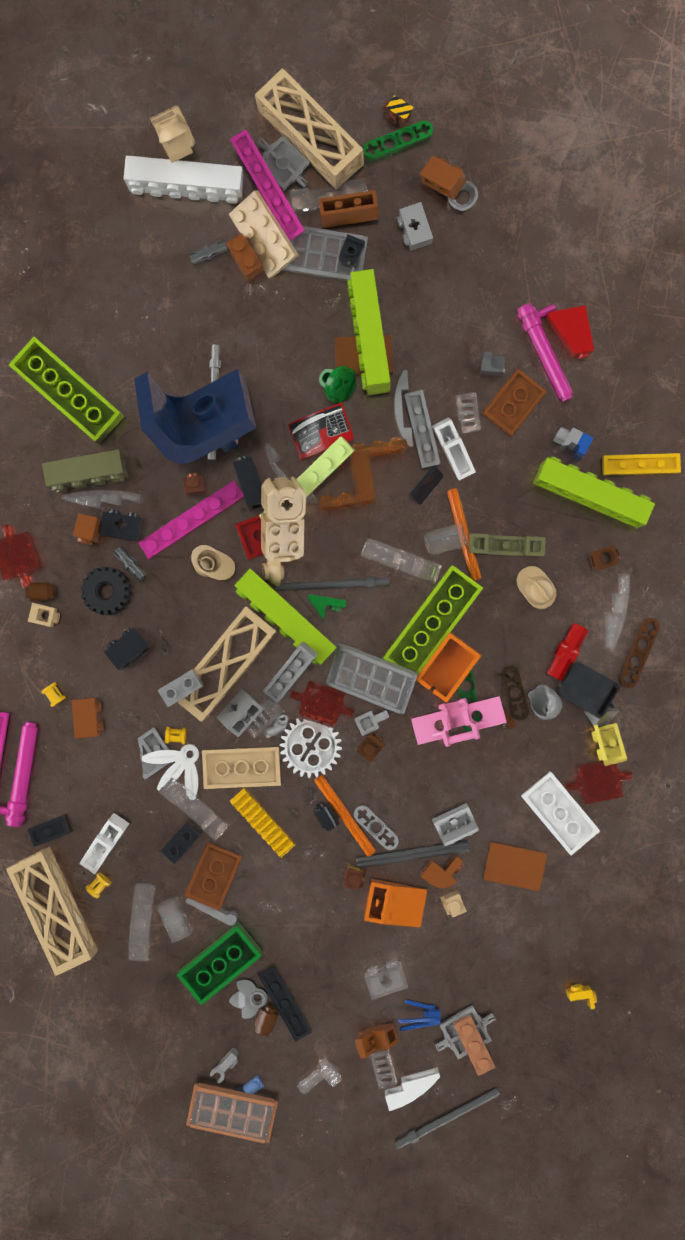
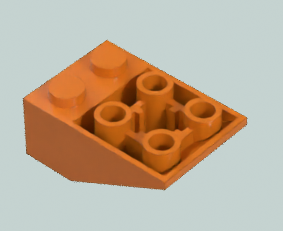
[364,878,428,927]

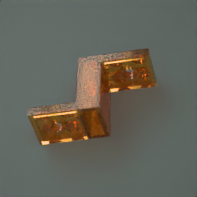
[318,437,408,512]

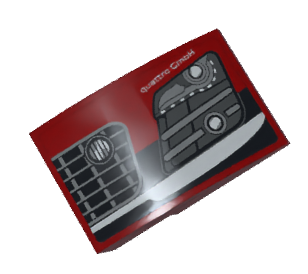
[288,403,354,461]

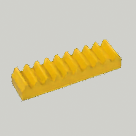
[602,453,681,476]
[230,787,296,858]

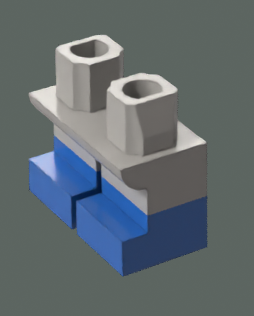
[553,427,594,461]

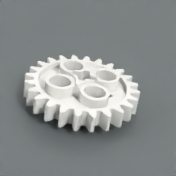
[280,715,342,778]

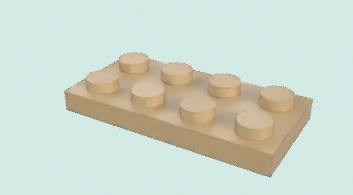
[229,190,299,278]
[202,747,281,789]

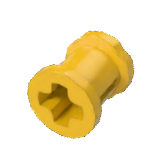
[41,682,66,707]
[165,726,186,745]
[85,873,111,899]

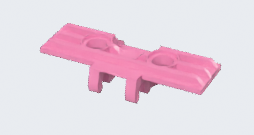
[411,696,507,747]

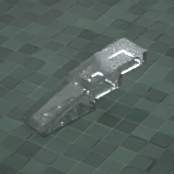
[61,490,144,510]
[361,538,442,583]
[605,574,630,651]

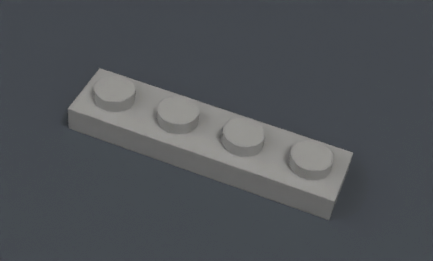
[404,390,441,469]
[263,642,318,704]

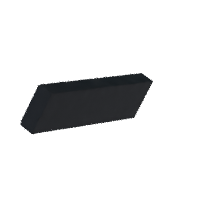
[258,964,312,1042]

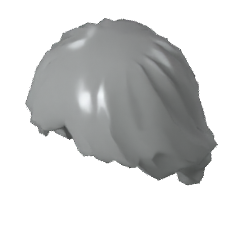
[528,685,563,720]

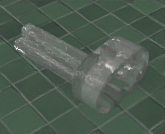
[297,1059,342,1095]

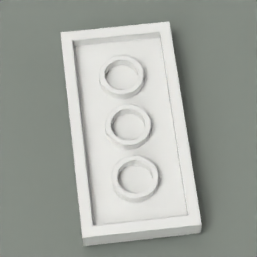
[521,771,600,855]

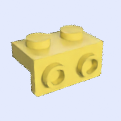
[591,723,627,766]

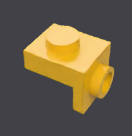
[566,984,597,1009]

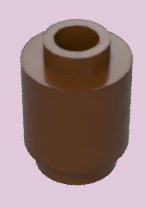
[25,582,55,602]
[255,1005,279,1036]

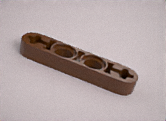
[619,618,660,688]

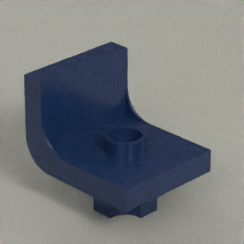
[134,368,256,464]

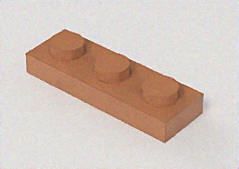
[453,1014,496,1076]

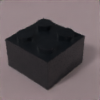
[104,627,154,670]

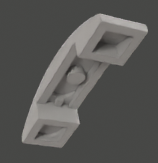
[394,370,413,449]

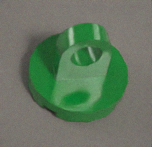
[319,365,357,404]

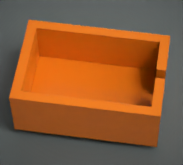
[416,632,483,703]

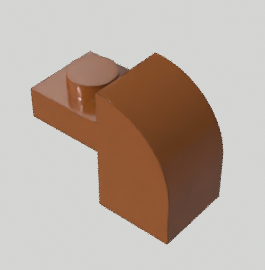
[420,854,463,888]
[355,1023,399,1059]

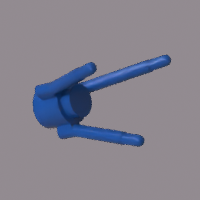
[398,1000,441,1031]

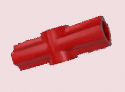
[546,623,589,681]

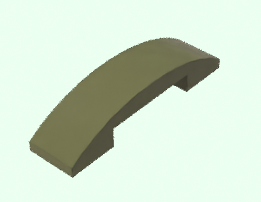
[469,533,546,557]

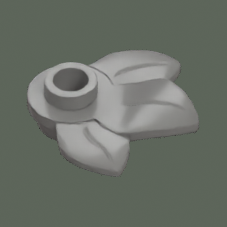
[229,980,267,1019]

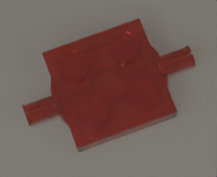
[0,524,41,588]
[290,681,354,728]
[567,761,633,804]

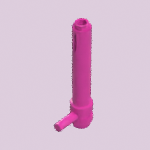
[517,303,573,402]
[0,722,38,827]

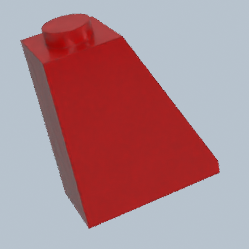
[545,305,594,359]

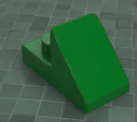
[308,594,346,620]

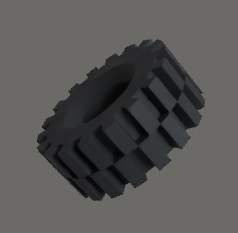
[80,567,131,615]

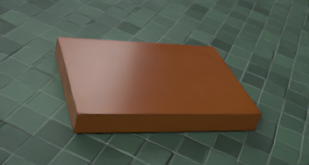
[335,335,393,376]
[482,368,548,437]
[483,841,547,891]
[184,842,242,912]

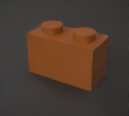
[420,155,467,200]
[226,233,264,281]
[73,513,101,546]
[71,697,104,739]

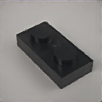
[27,815,71,847]

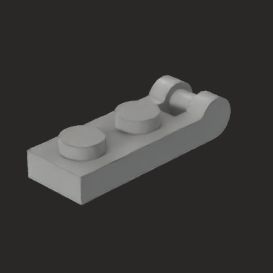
[185,898,238,926]

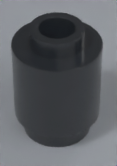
[313,801,340,831]

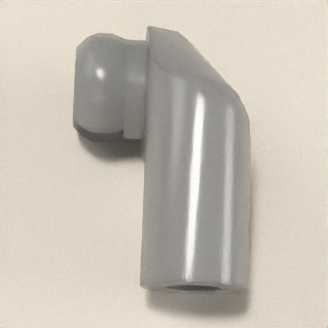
[264,714,289,738]

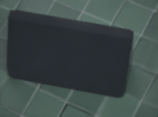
[409,465,443,505]

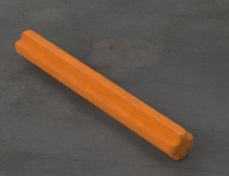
[447,488,481,581]
[314,774,376,857]

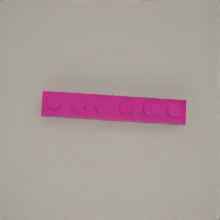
[230,129,306,241]
[138,480,244,559]

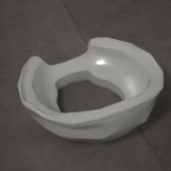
[448,180,478,211]

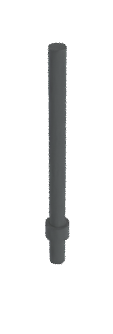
[275,577,390,591]
[395,1088,500,1149]

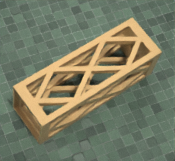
[255,68,364,190]
[178,607,278,722]
[6,847,98,976]

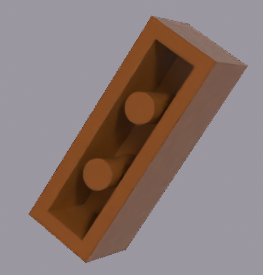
[318,190,379,228]

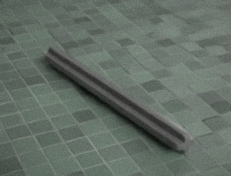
[356,841,470,869]

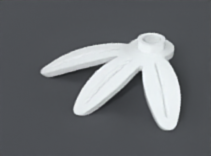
[142,744,199,800]

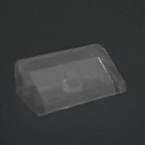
[425,523,468,556]

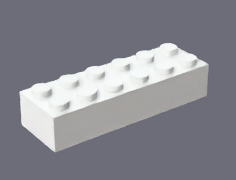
[123,155,245,204]

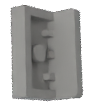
[432,803,479,846]

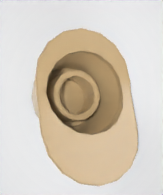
[191,545,235,580]
[517,566,556,609]

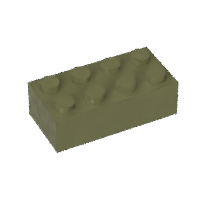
[42,449,129,493]

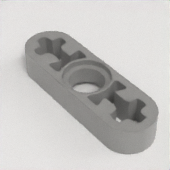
[354,805,399,850]

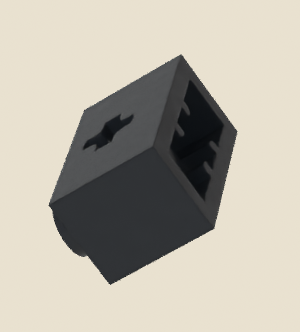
[99,509,144,542]
[160,820,203,864]

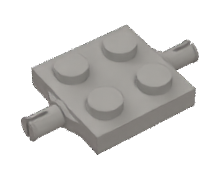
[257,135,310,191]
[435,1005,496,1059]

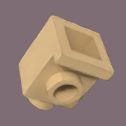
[28,603,60,627]
[440,890,467,917]

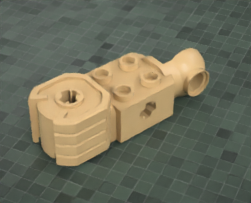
[150,105,195,163]
[261,476,306,587]

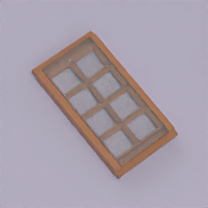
[186,1083,278,1143]

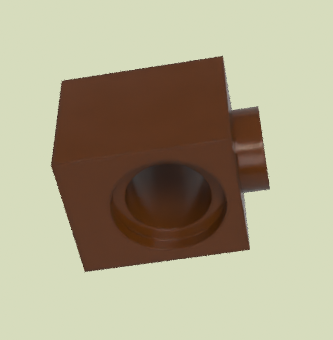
[588,545,620,571]

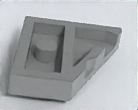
[138,727,170,780]

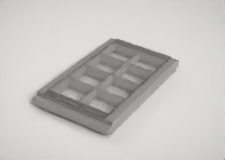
[282,226,368,281]
[326,643,418,714]

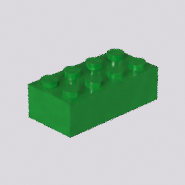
[177,921,263,1005]

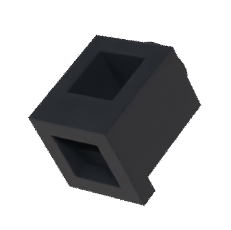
[339,234,365,268]

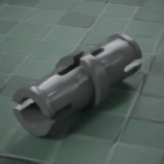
[189,239,228,265]
[113,546,147,582]

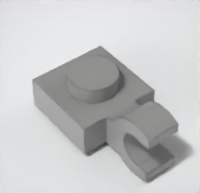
[354,710,390,736]
[210,1047,239,1083]

